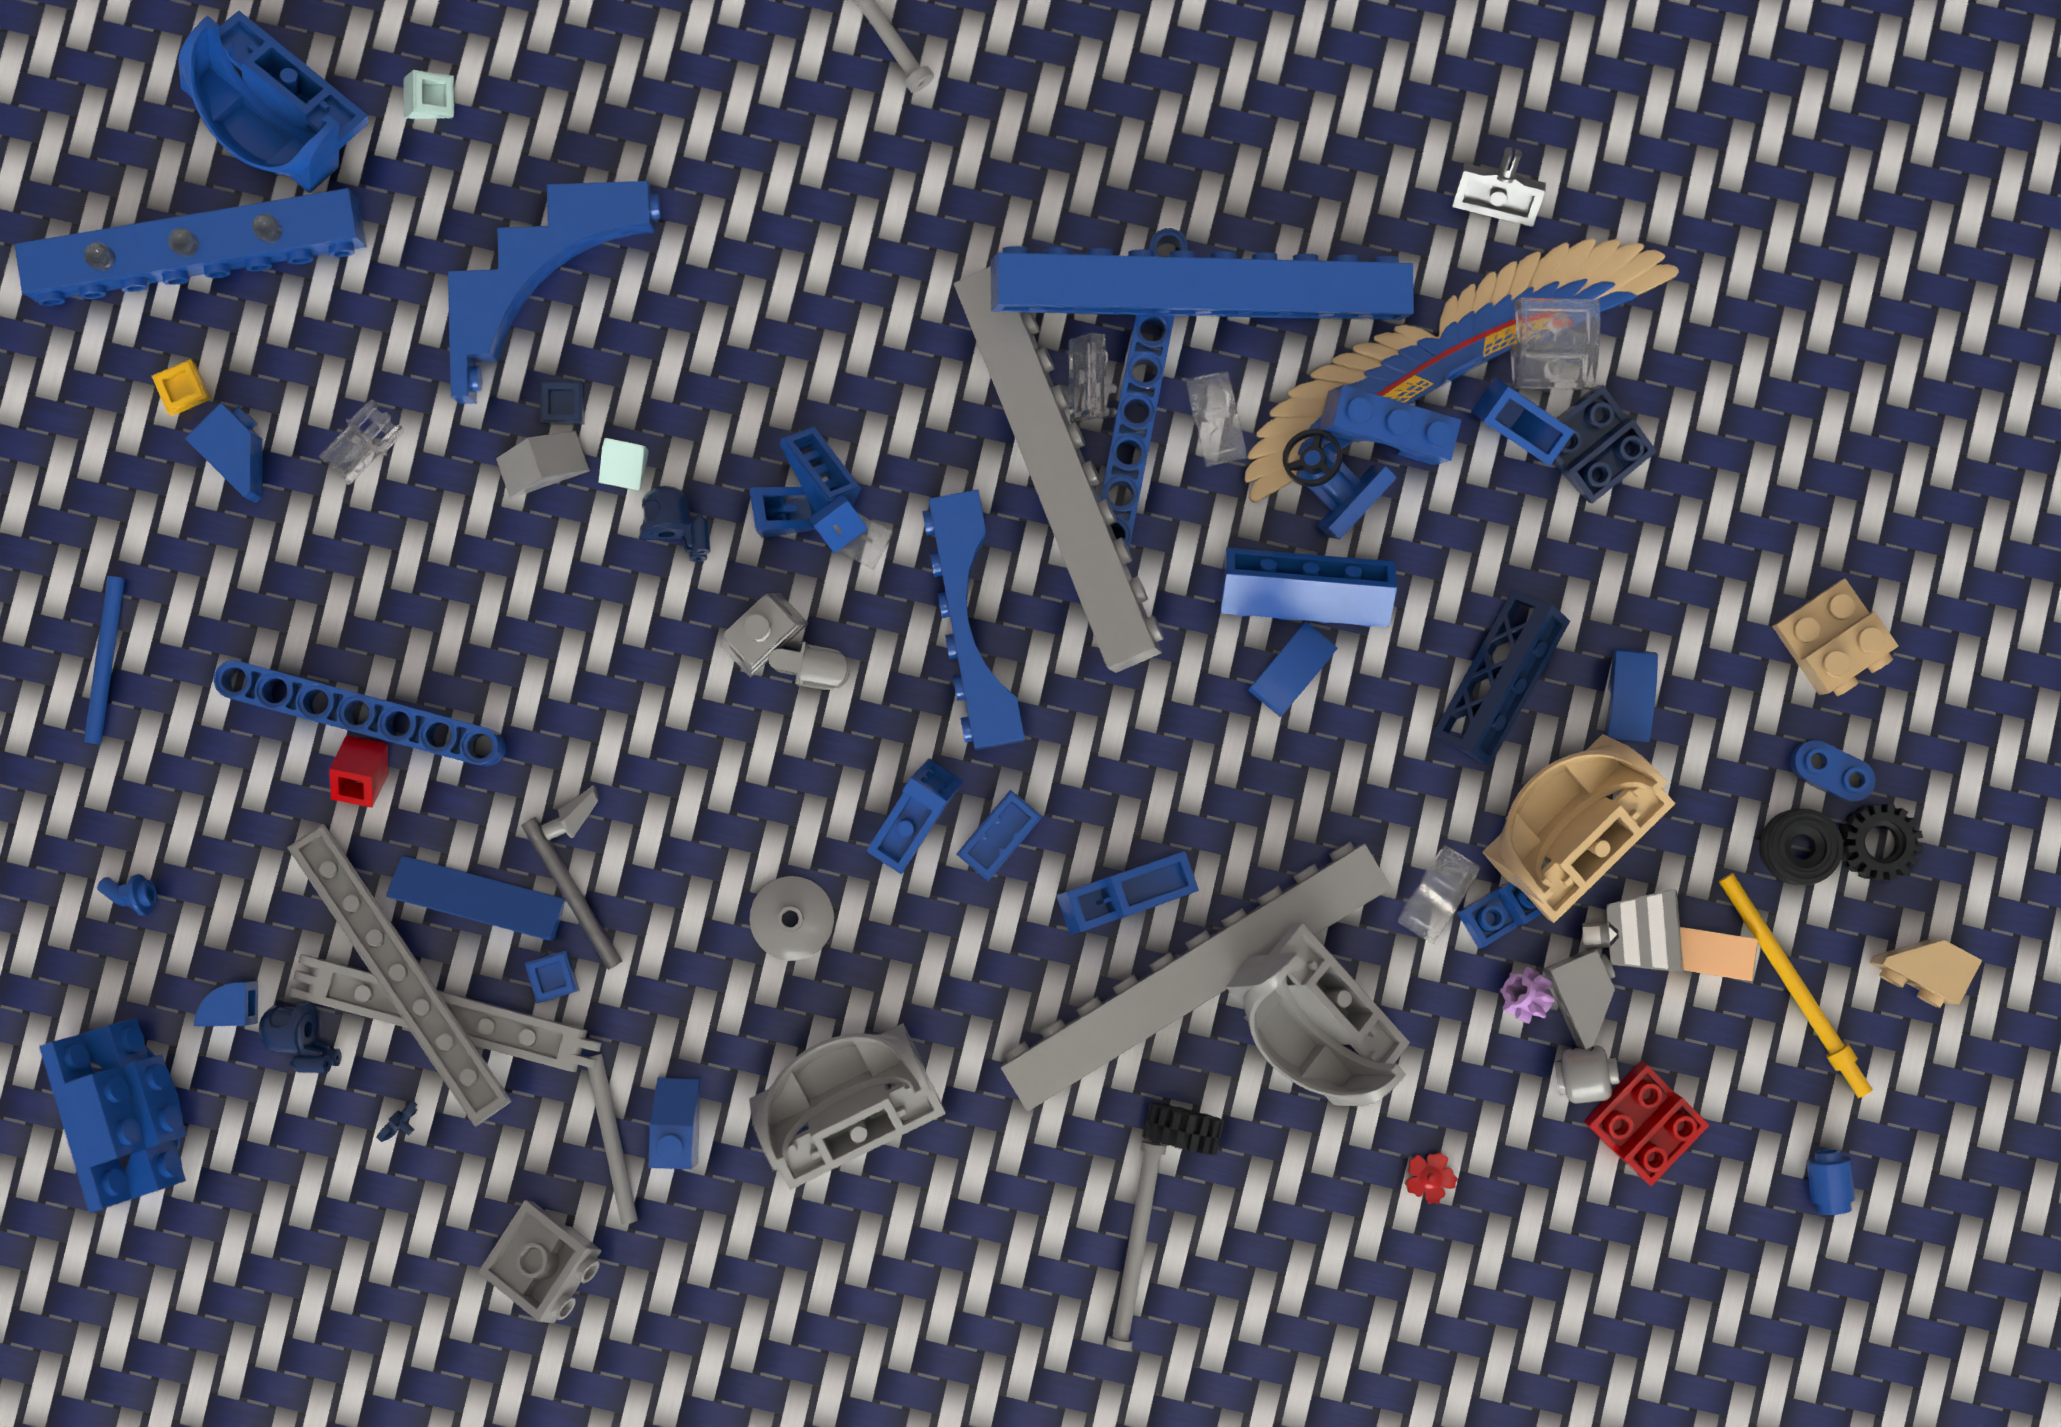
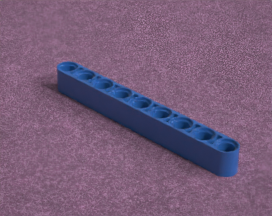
[1100,228,1187,564]

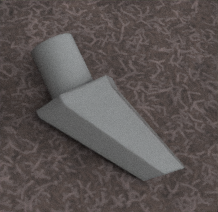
[541,785,599,840]

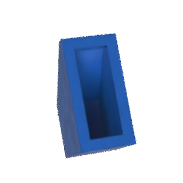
[1471,377,1575,466]
[185,403,263,503]
[648,1077,701,1169]

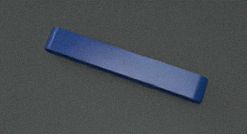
[213,660,506,766]

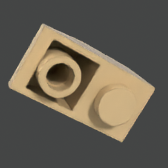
[1869,939,1982,1008]

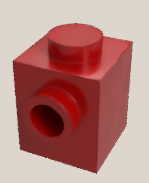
[329,735,389,808]

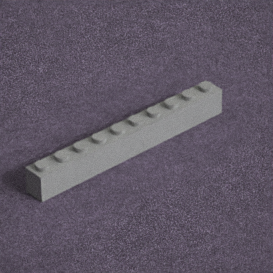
[953,266,1164,673]
[1001,841,1392,1112]

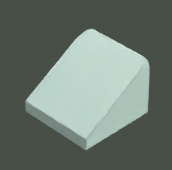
[404,70,454,119]
[599,438,649,491]

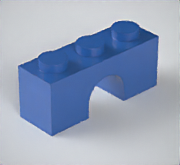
[1319,385,1461,466]

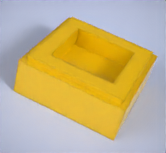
[152,359,211,416]

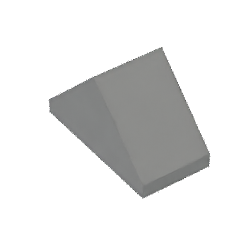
[496,431,590,499]

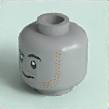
[1555,1045,1620,1104]

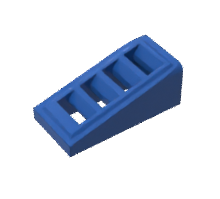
[779,426,861,513]

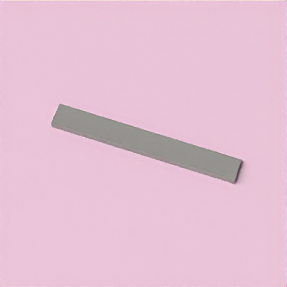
[287,824,512,1126]

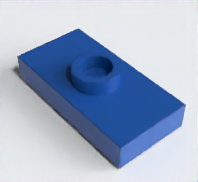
[956,790,1043,881]

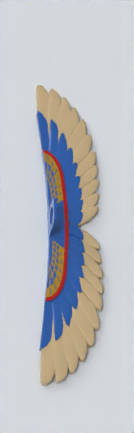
[1244,238,1679,503]

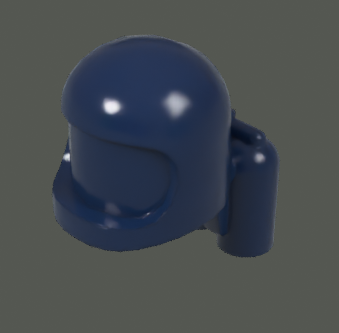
[640,486,711,562]
[258,1002,342,1073]

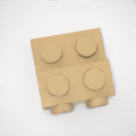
[1772,578,1899,696]

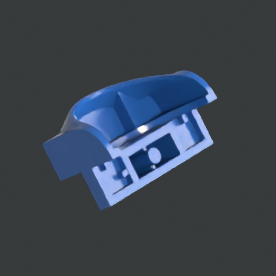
[178,11,368,193]
[39,1018,187,1213]

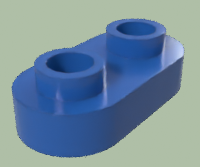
[1790,740,1875,802]

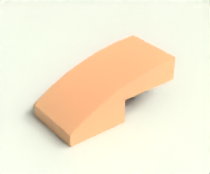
[1680,927,1758,981]

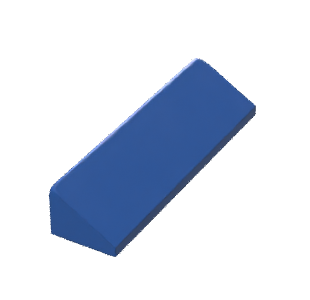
[386,855,566,940]

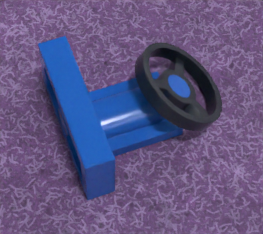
[1282,429,1397,539]

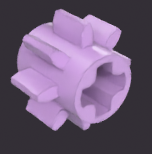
[1500,967,1556,1024]

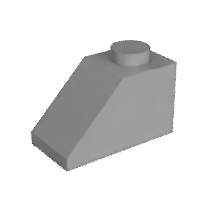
[1542,949,1615,1049]

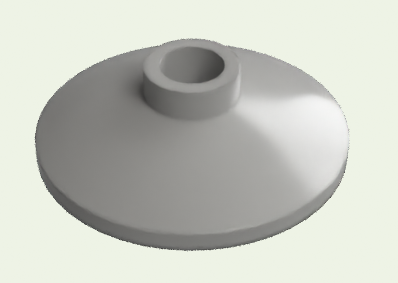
[750,876,834,961]

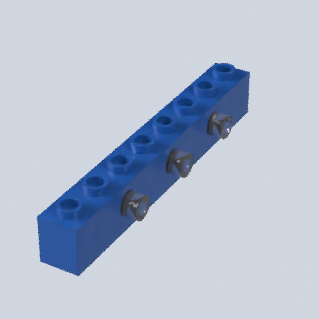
[15,188,367,306]

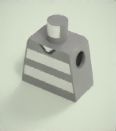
[721,593,809,678]
[1583,890,1684,972]

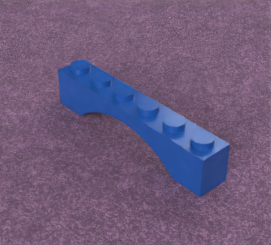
[922,490,1025,750]

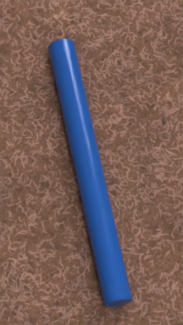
[83,576,125,745]

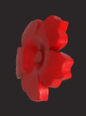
[1405,1152,1458,1204]

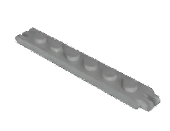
[289,954,602,1072]

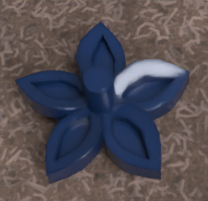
[376,1100,418,1142]

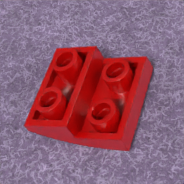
[1583,1061,1709,1186]

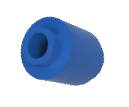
[1807,1149,1855,1215]

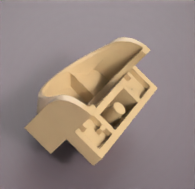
[1482,734,1675,923]

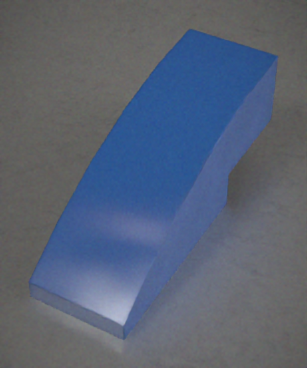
[1056,851,1199,935]

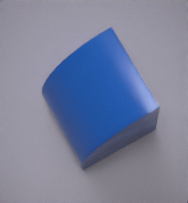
[194,981,258,1026]

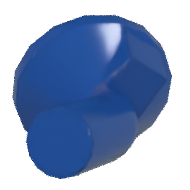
[97,874,157,916]

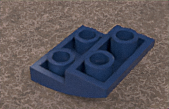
[1553,385,1657,504]

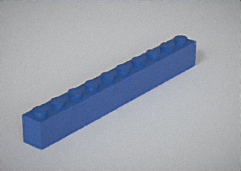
[991,246,1414,320]

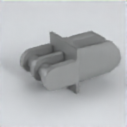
[768,642,850,690]

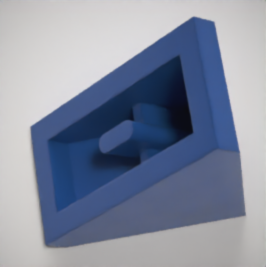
[750,487,816,538]

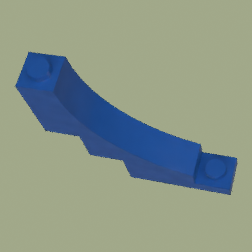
[448,181,662,404]

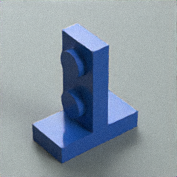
[866,758,964,874]

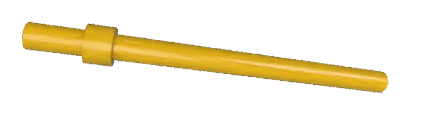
[1718,873,1873,1098]

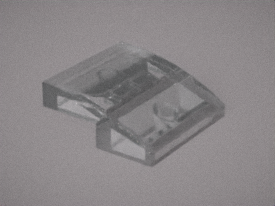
[1510,298,1600,390]

